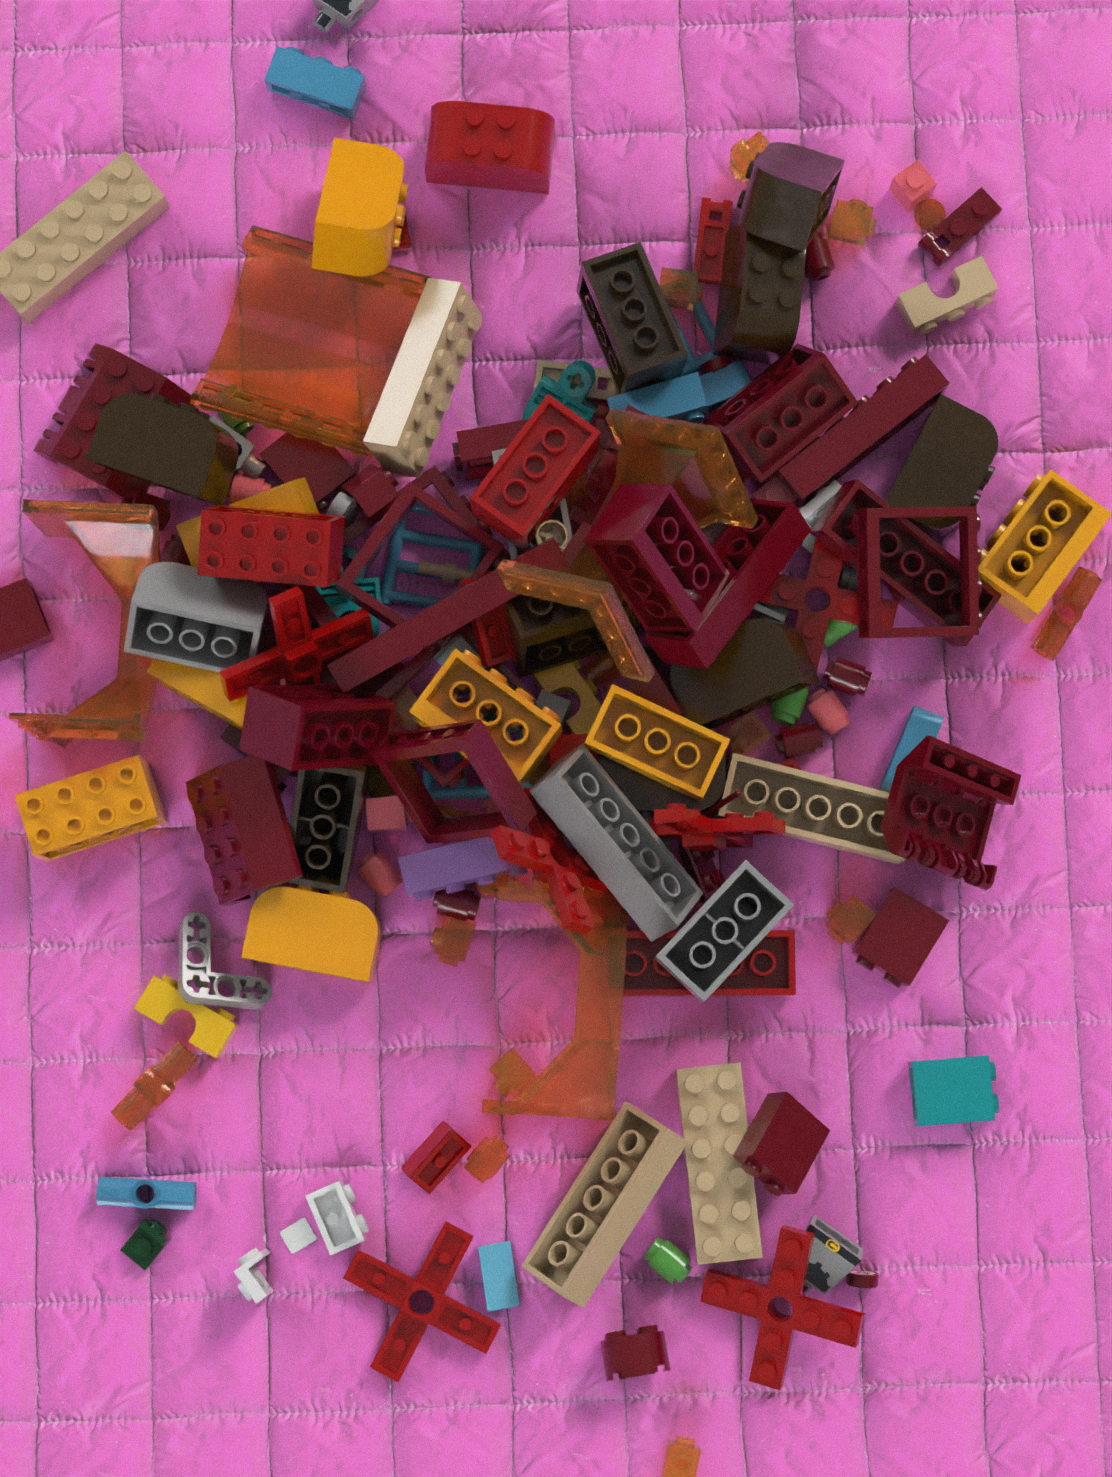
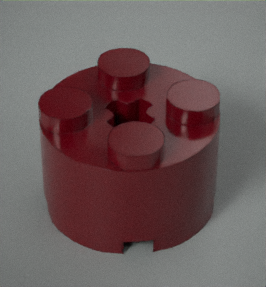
[600,1325,671,1381]

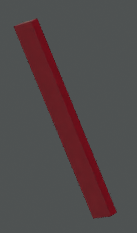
[327,536,570,693]

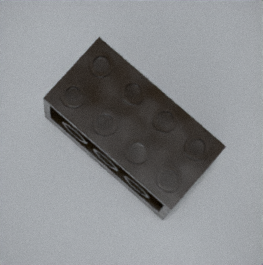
[576,242,688,394]
[502,573,640,678]

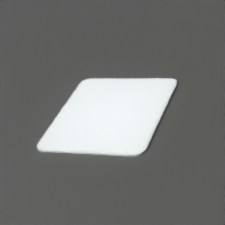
[280,1218,317,1254]

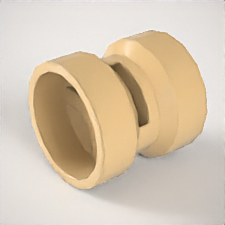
[536,520,568,552]

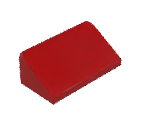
[401,1121,472,1194]

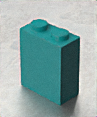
[908,1055,999,1126]

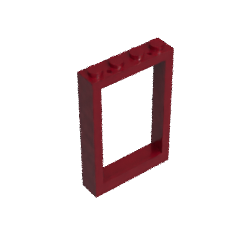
[283,465,511,657]

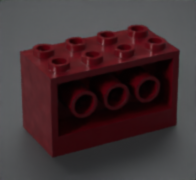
[702,343,858,483]
[583,483,731,632]
[239,683,397,771]

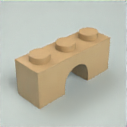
[895,256,999,335]

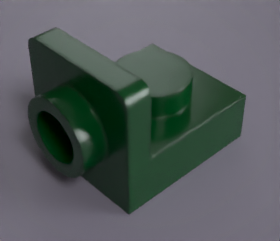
[120,1219,171,1270]

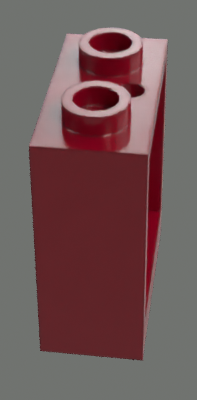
[452,419,529,481]

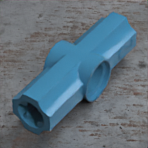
[96,1177,197,1210]

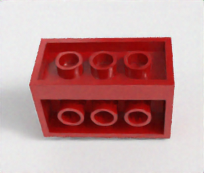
[470,394,601,551]
[197,504,345,587]

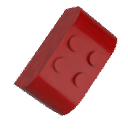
[425,101,555,194]

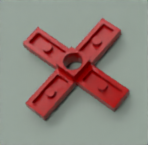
[757,539,899,673]
[219,586,374,702]
[491,787,611,935]
[644,803,786,851]
[343,1221,501,1383]
[700,1225,865,1390]

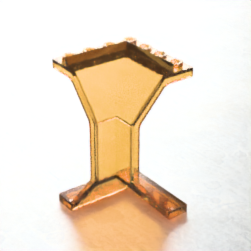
[496,409,758,683]
[9,499,161,748]
[482,876,628,1121]

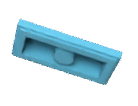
[478,1241,520,1312]

